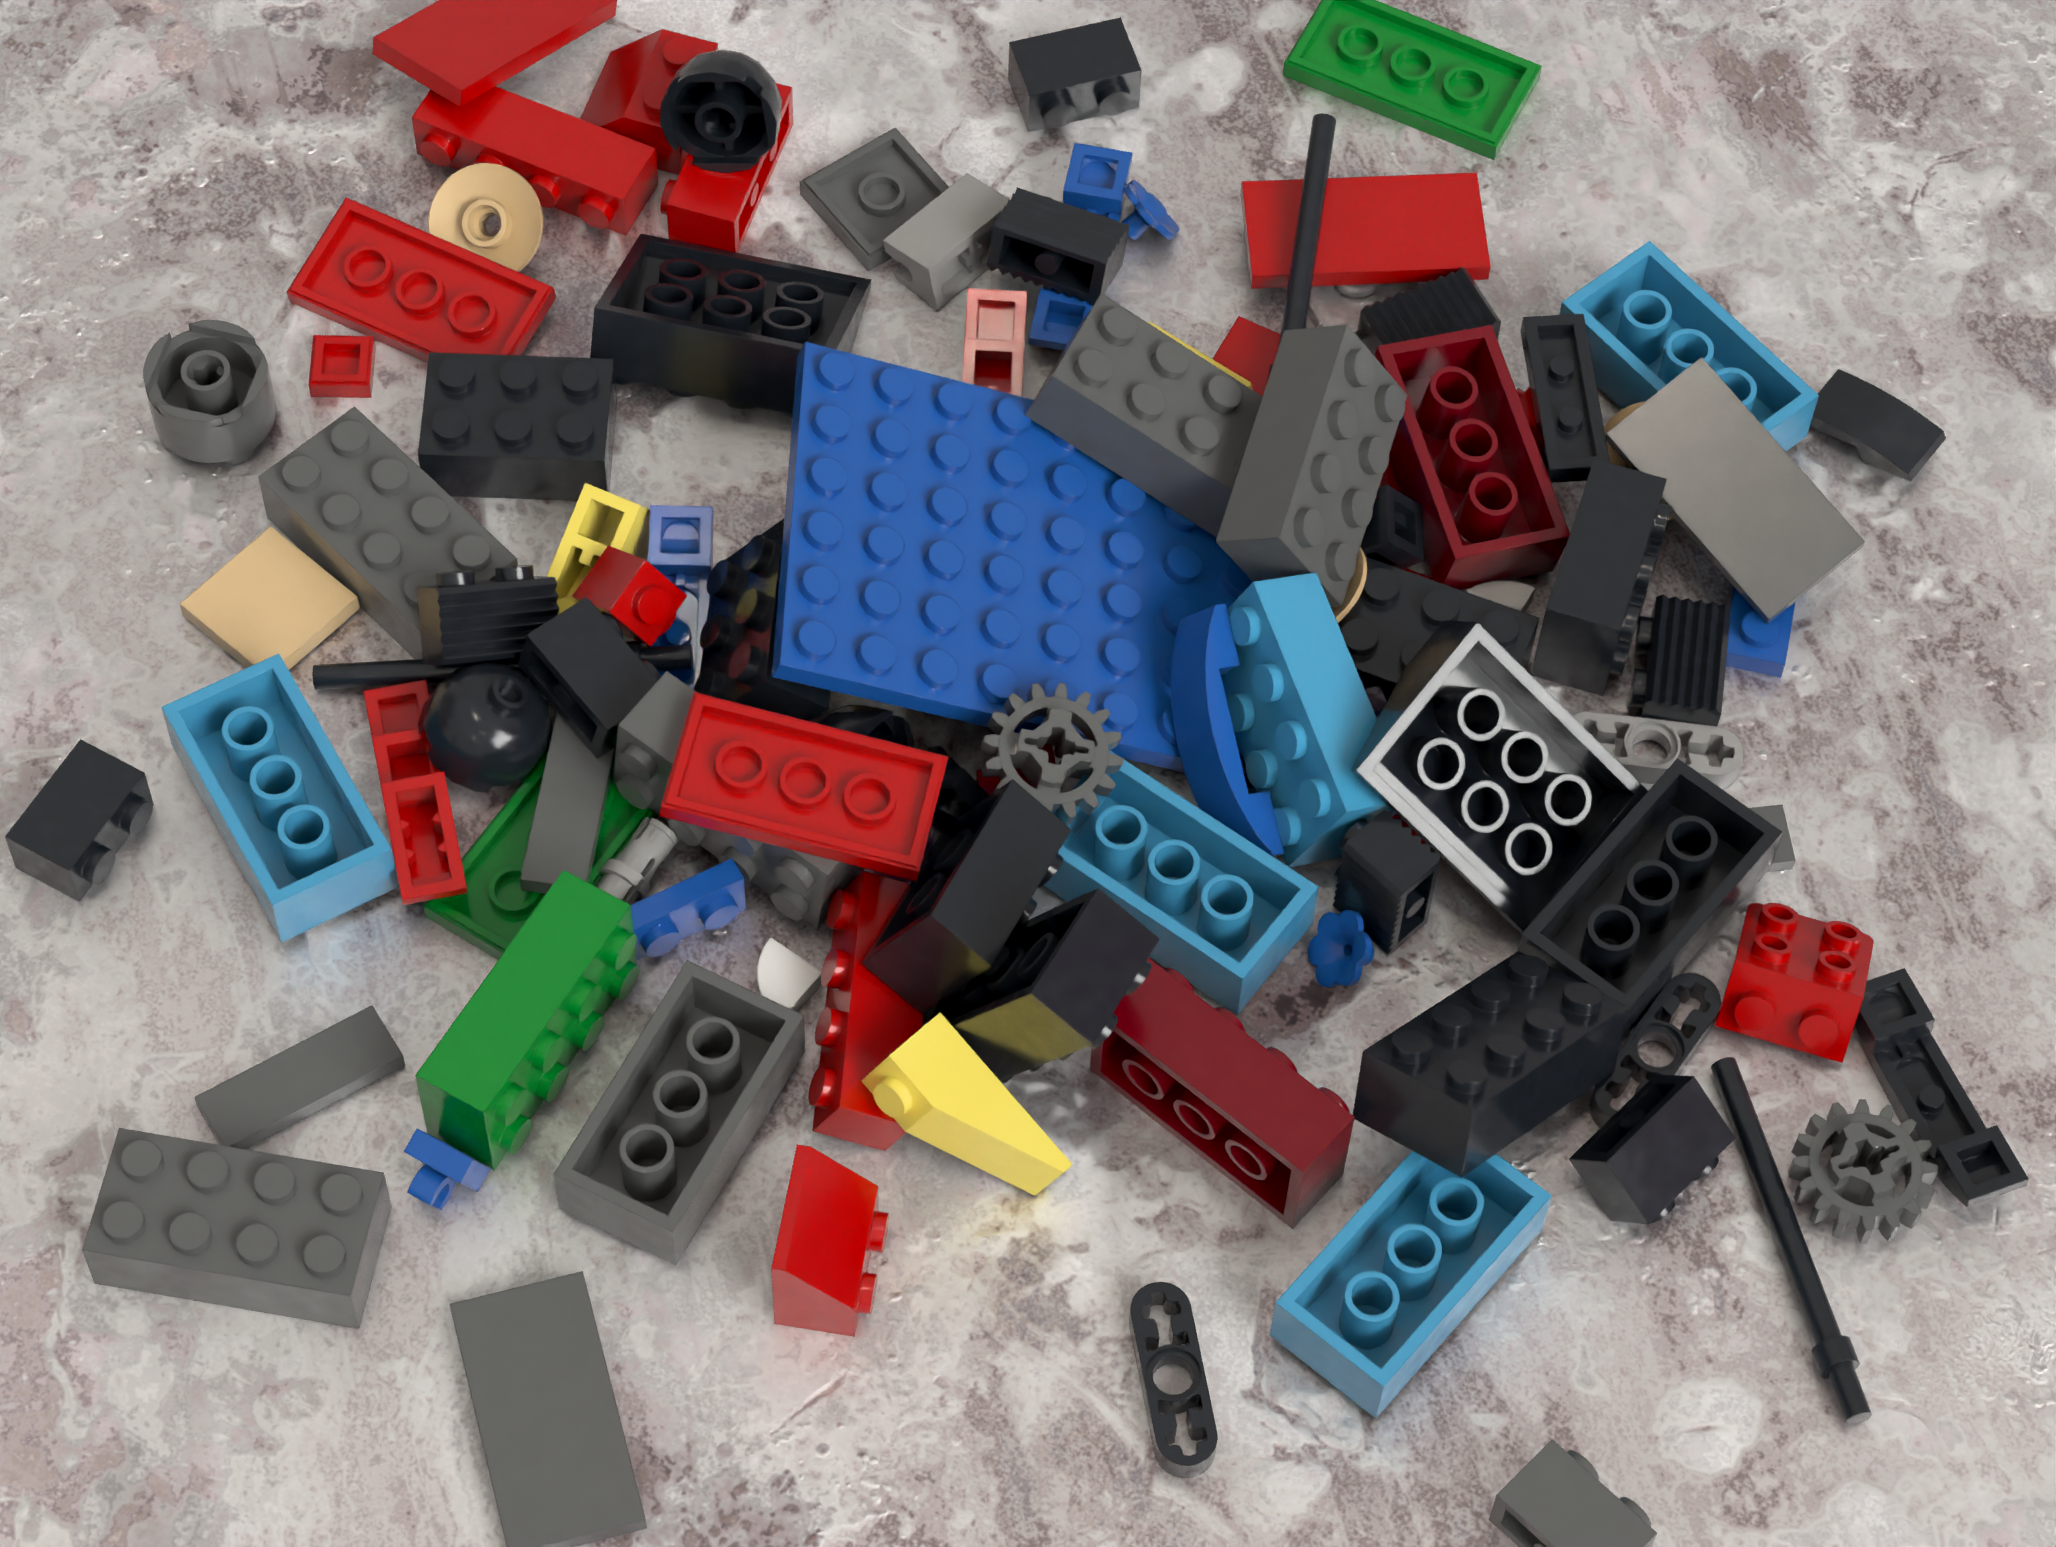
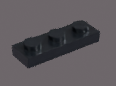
[1520,314,1610,483]

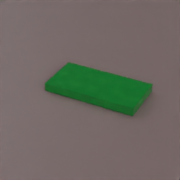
[1282,0,1542,160]
[423,750,659,960]

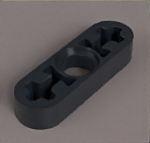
[1590,973,1721,1128]
[1129,1282,1218,1478]

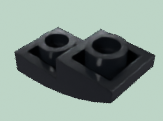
[1810,369,1946,482]

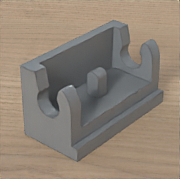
[883,173,1010,311]

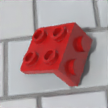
[1715,903,1874,1063]

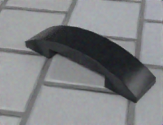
[1855,968,2029,1207]

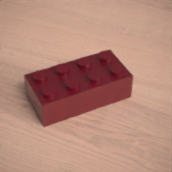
[1374,325,1570,590]
[1090,958,1355,1229]

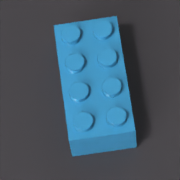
[1559,241,1819,451]
[1220,572,1396,868]
[161,654,399,943]
[1043,751,1319,1015]
[1270,1151,1552,1418]

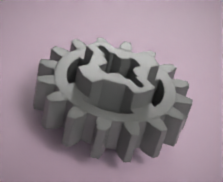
[979,683,1123,825]
[1788,1099,1938,1244]

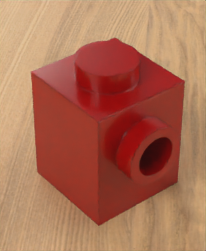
[572,546,687,647]

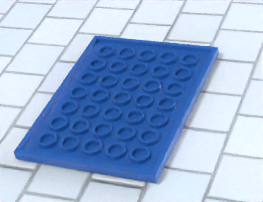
[772,342,1253,788]

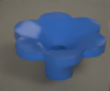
[1122,180,1180,240]
[1308,910,1374,988]

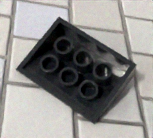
[590,234,872,419]
[1351,620,1648,934]

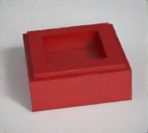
[308,335,376,398]

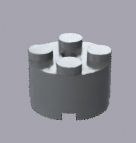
[143,320,276,465]

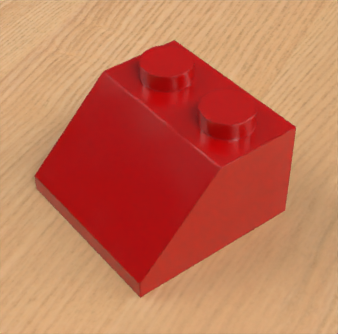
[580,29,718,175]
[771,1144,889,1337]

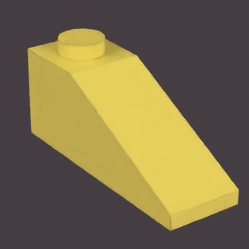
[546,483,650,614]
[861,1012,1073,1196]

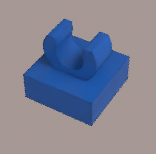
[404,1128,491,1210]

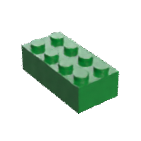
[415,870,640,1171]

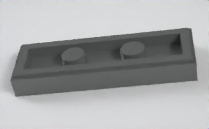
[520,713,616,894]
[194,1005,405,1149]

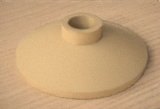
[428,163,543,272]

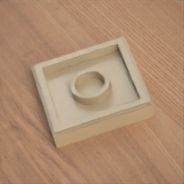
[180,526,360,670]

